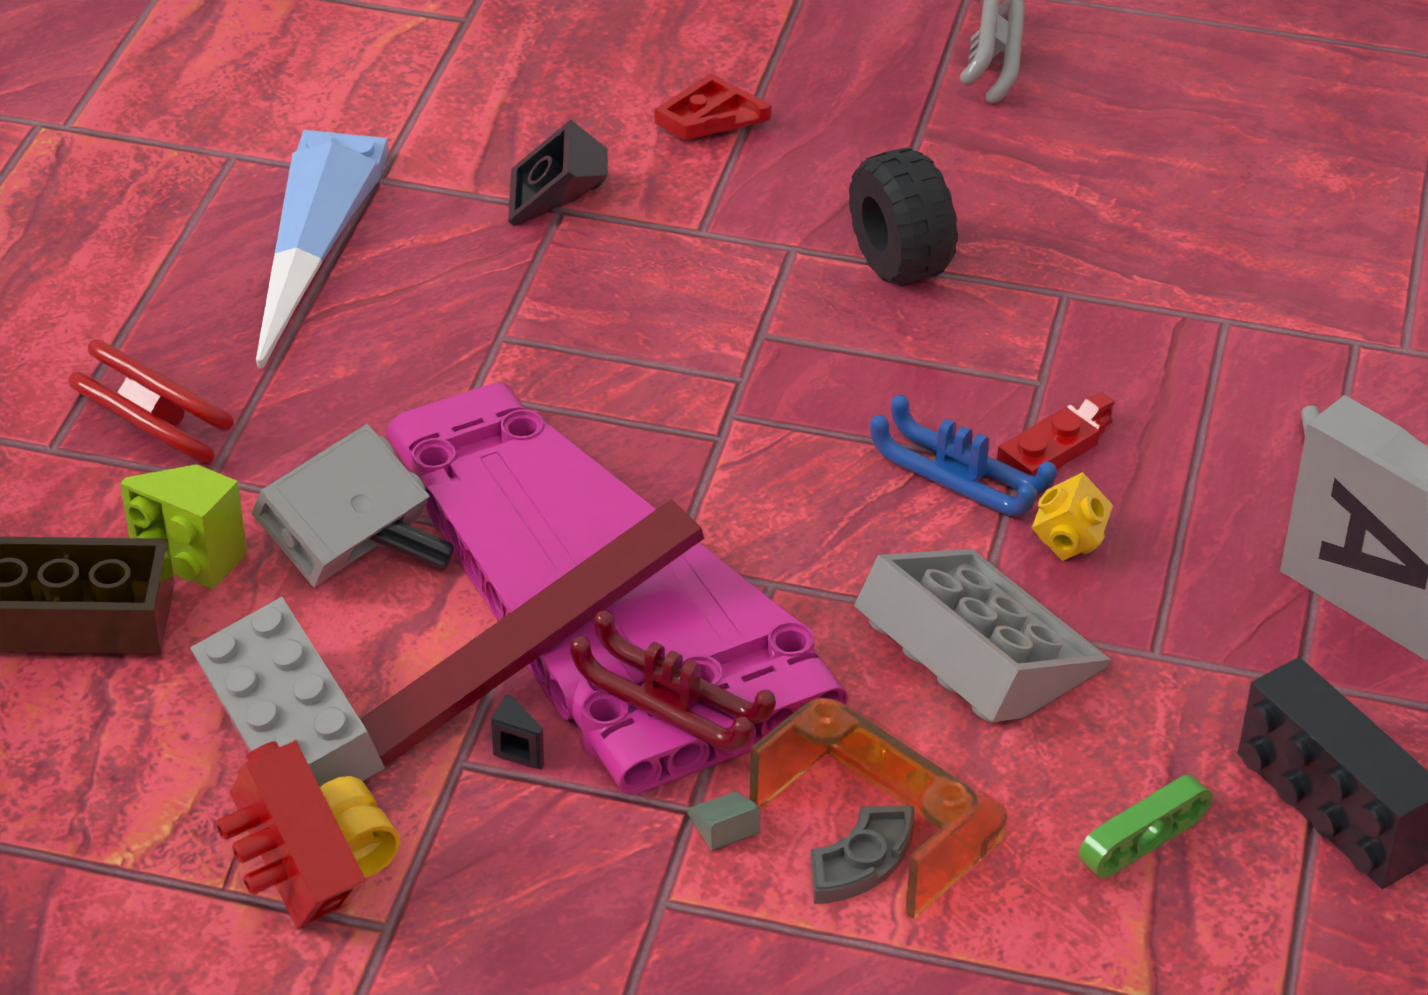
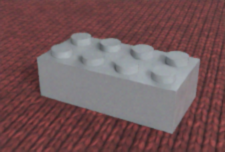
[190,597,385,787]

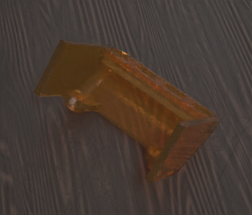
[749,698,1007,919]

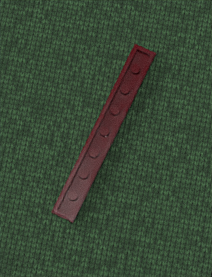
[360,499,705,778]

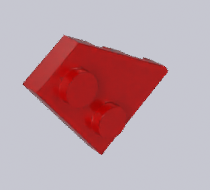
[654,73,771,140]

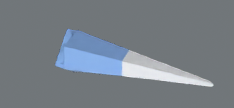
[256,130,389,370]

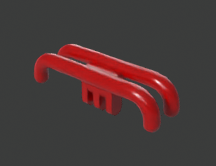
[68,339,234,464]

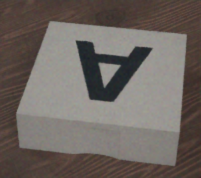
[1280,395,1428,661]

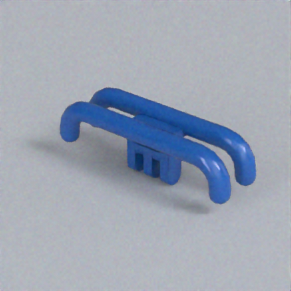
[870,394,1057,516]

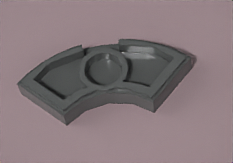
[810,805,914,904]

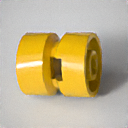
[320,776,401,878]

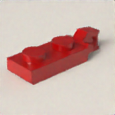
[997,392,1115,476]

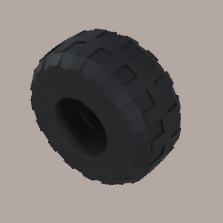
[849,147,958,286]

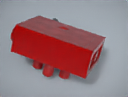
[216,740,366,930]

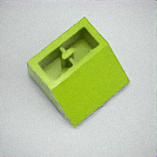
[120,465,247,590]

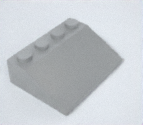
[854,549,1111,723]

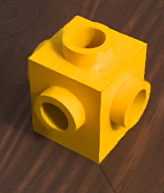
[1032,472,1113,561]

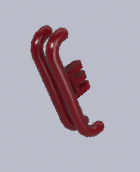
[570,610,776,751]

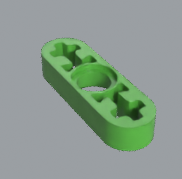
[1078,774,1213,879]

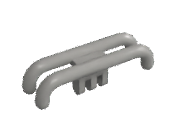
[960,0,1025,104]

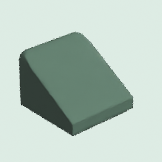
[687,791,760,851]

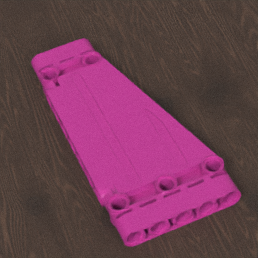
[386,382,848,795]

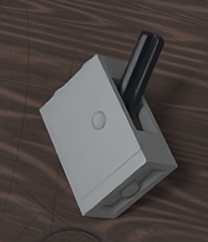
[251,424,454,587]

